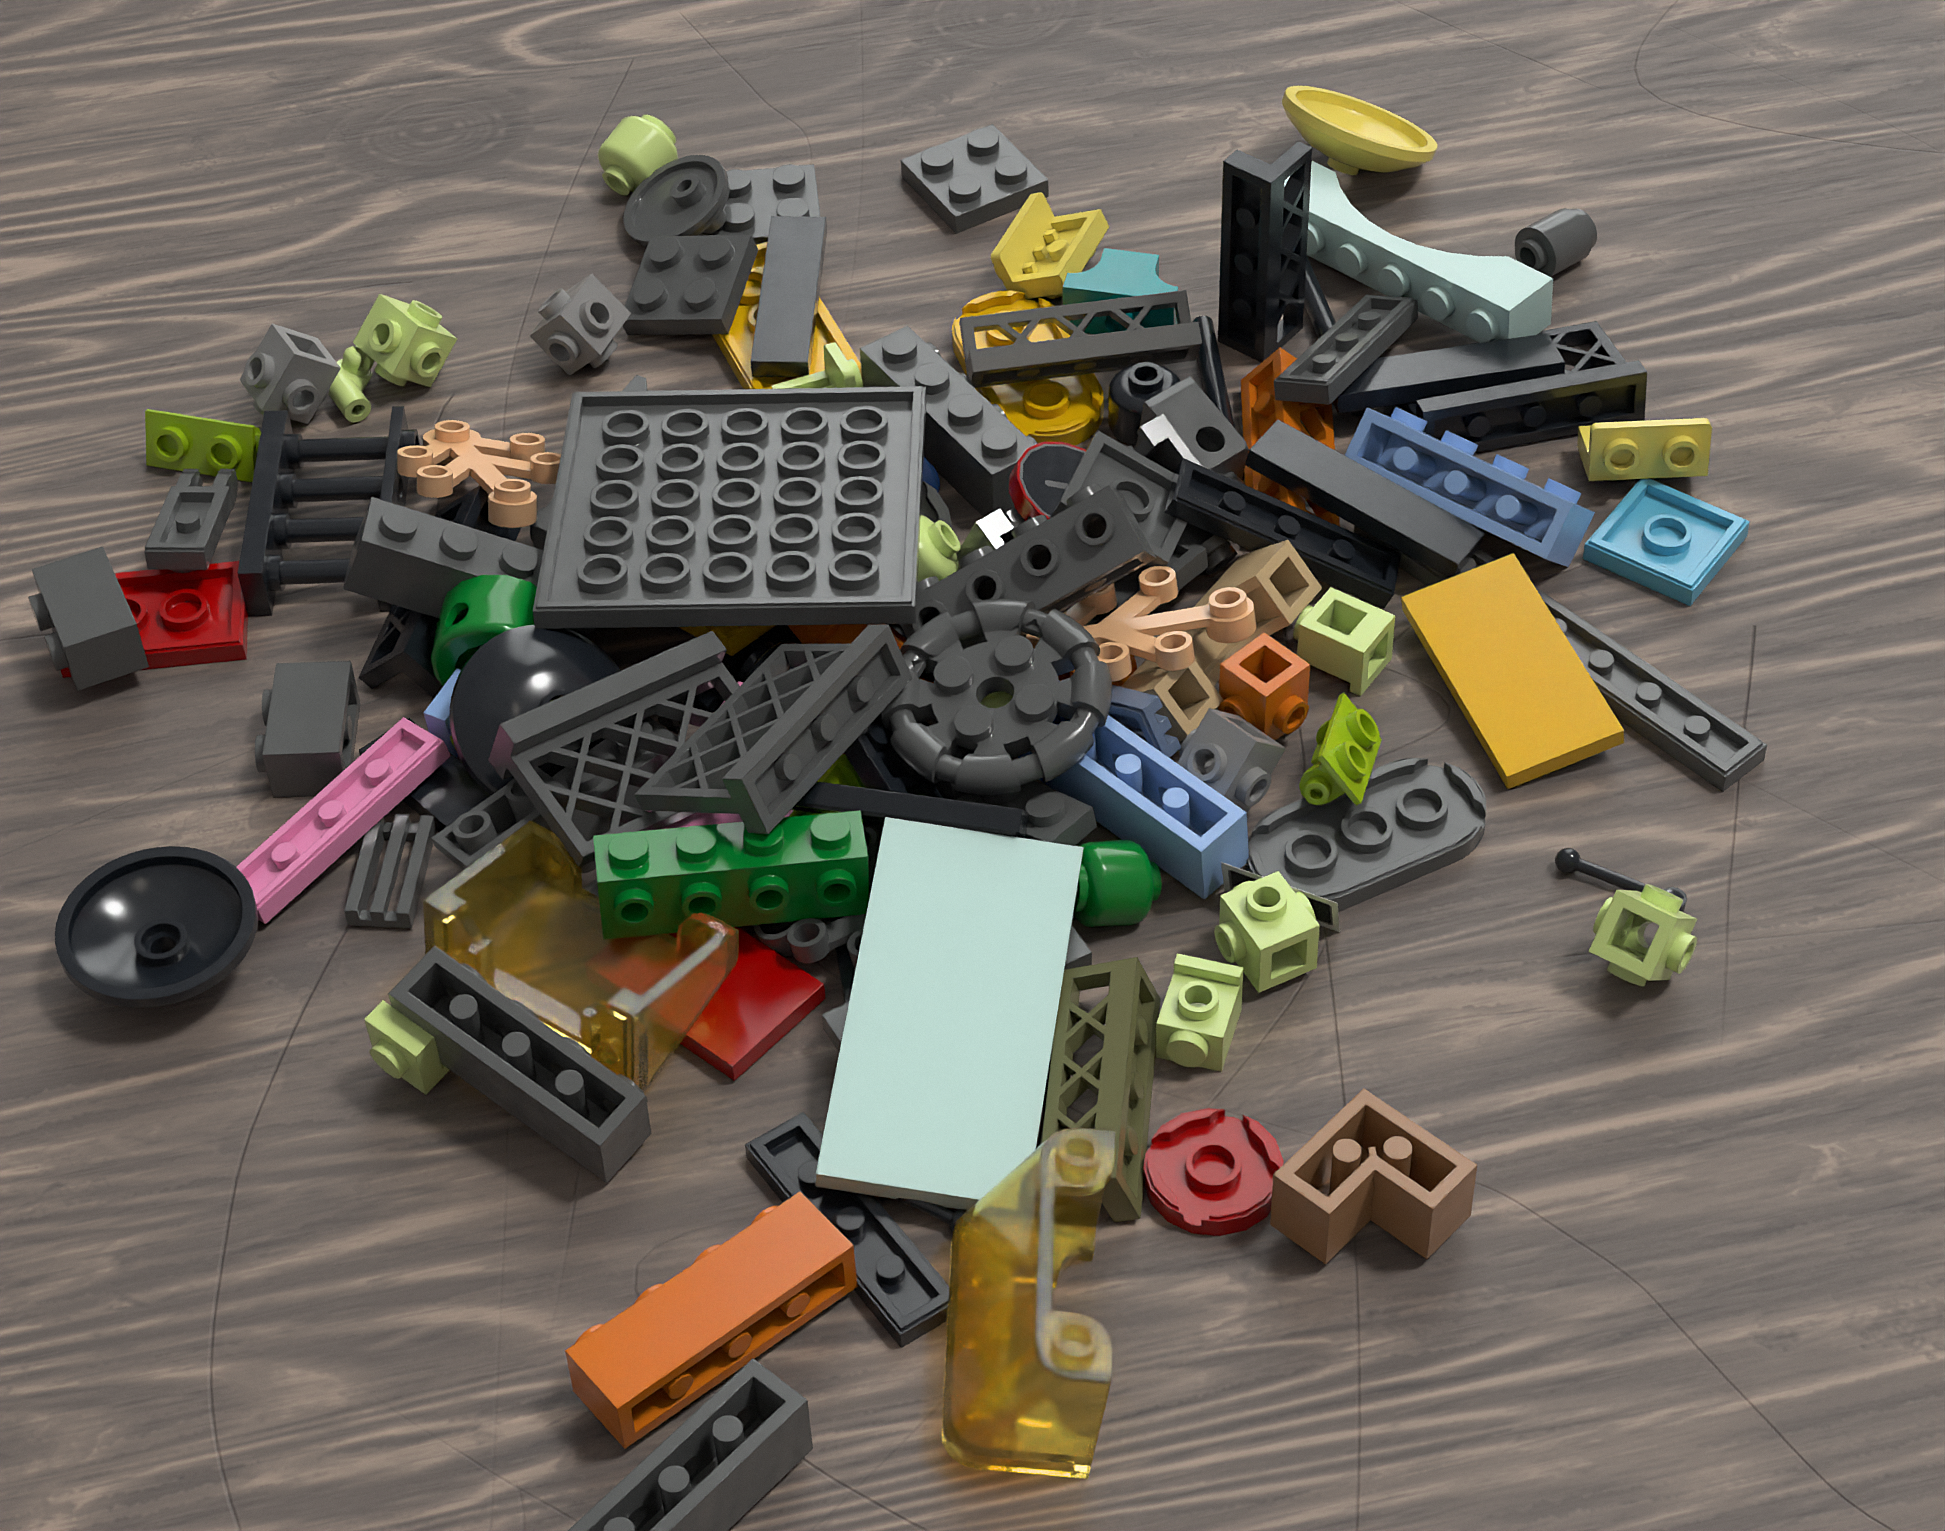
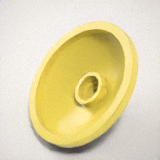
[1282,86,1438,175]

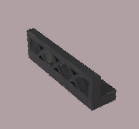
[1218,141,1312,363]
[358,485,522,698]

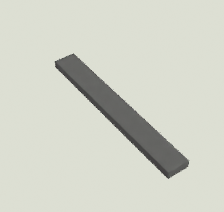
[1354,526,1767,792]

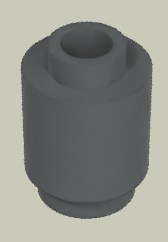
[1514,208,1597,277]

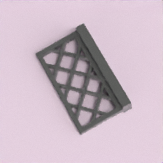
[634,625,912,834]
[488,631,740,868]

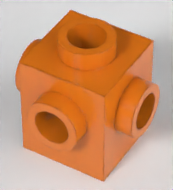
[1218,632,1310,740]

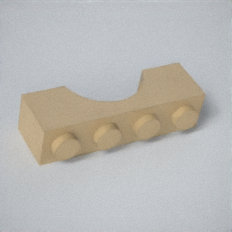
[1121,540,1322,741]

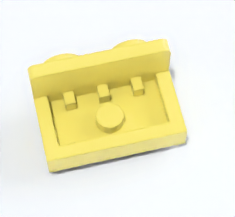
[991,192,1109,299]
[1577,418,1712,481]

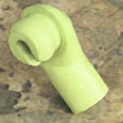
[328,346,374,423]

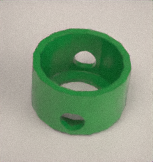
[431,575,537,686]

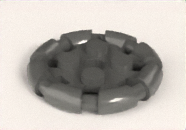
[881,599,1112,795]

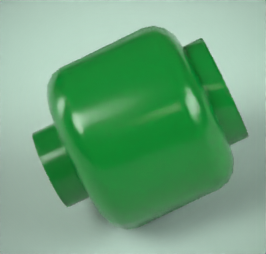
[1073,840,1162,928]

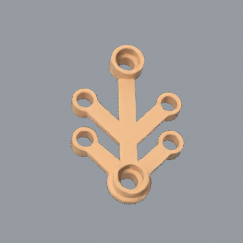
[397,420,561,528]
[1026,566,1256,682]

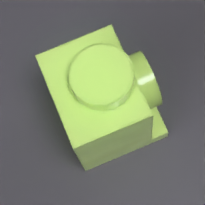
[1293,587,1395,696]
[1156,953,1243,1072]

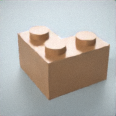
[1270,1088,1477,1264]

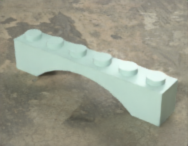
[1284,161,1553,343]

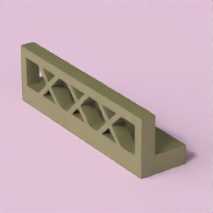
[1036,957,1161,1222]

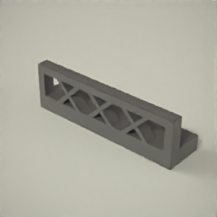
[959,290,1202,388]

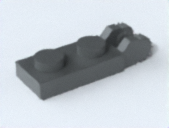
[144,469,238,573]

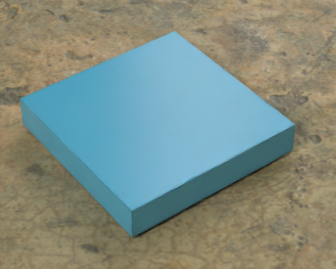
[1583,478,1750,606]

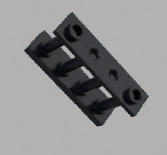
[237,406,420,617]

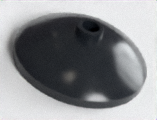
[450,625,621,795]
[55,846,258,1008]

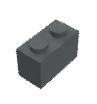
[28,546,149,691]
[255,661,360,798]

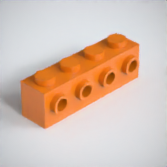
[565,1192,857,1449]

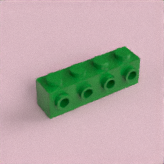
[593,810,869,940]

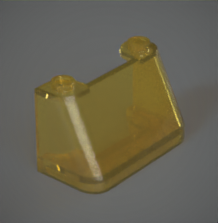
[423,820,739,1092]
[941,1128,1115,1479]

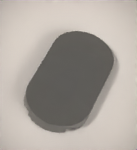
[1245,758,1486,912]

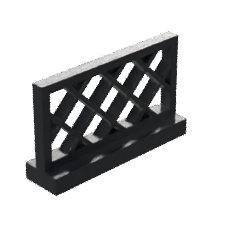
[1399,321,1647,452]

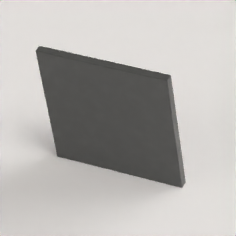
[533,386,926,629]

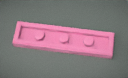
[237,717,451,924]

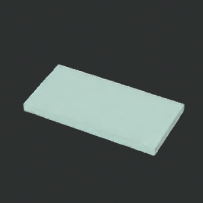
[815,817,1083,1219]

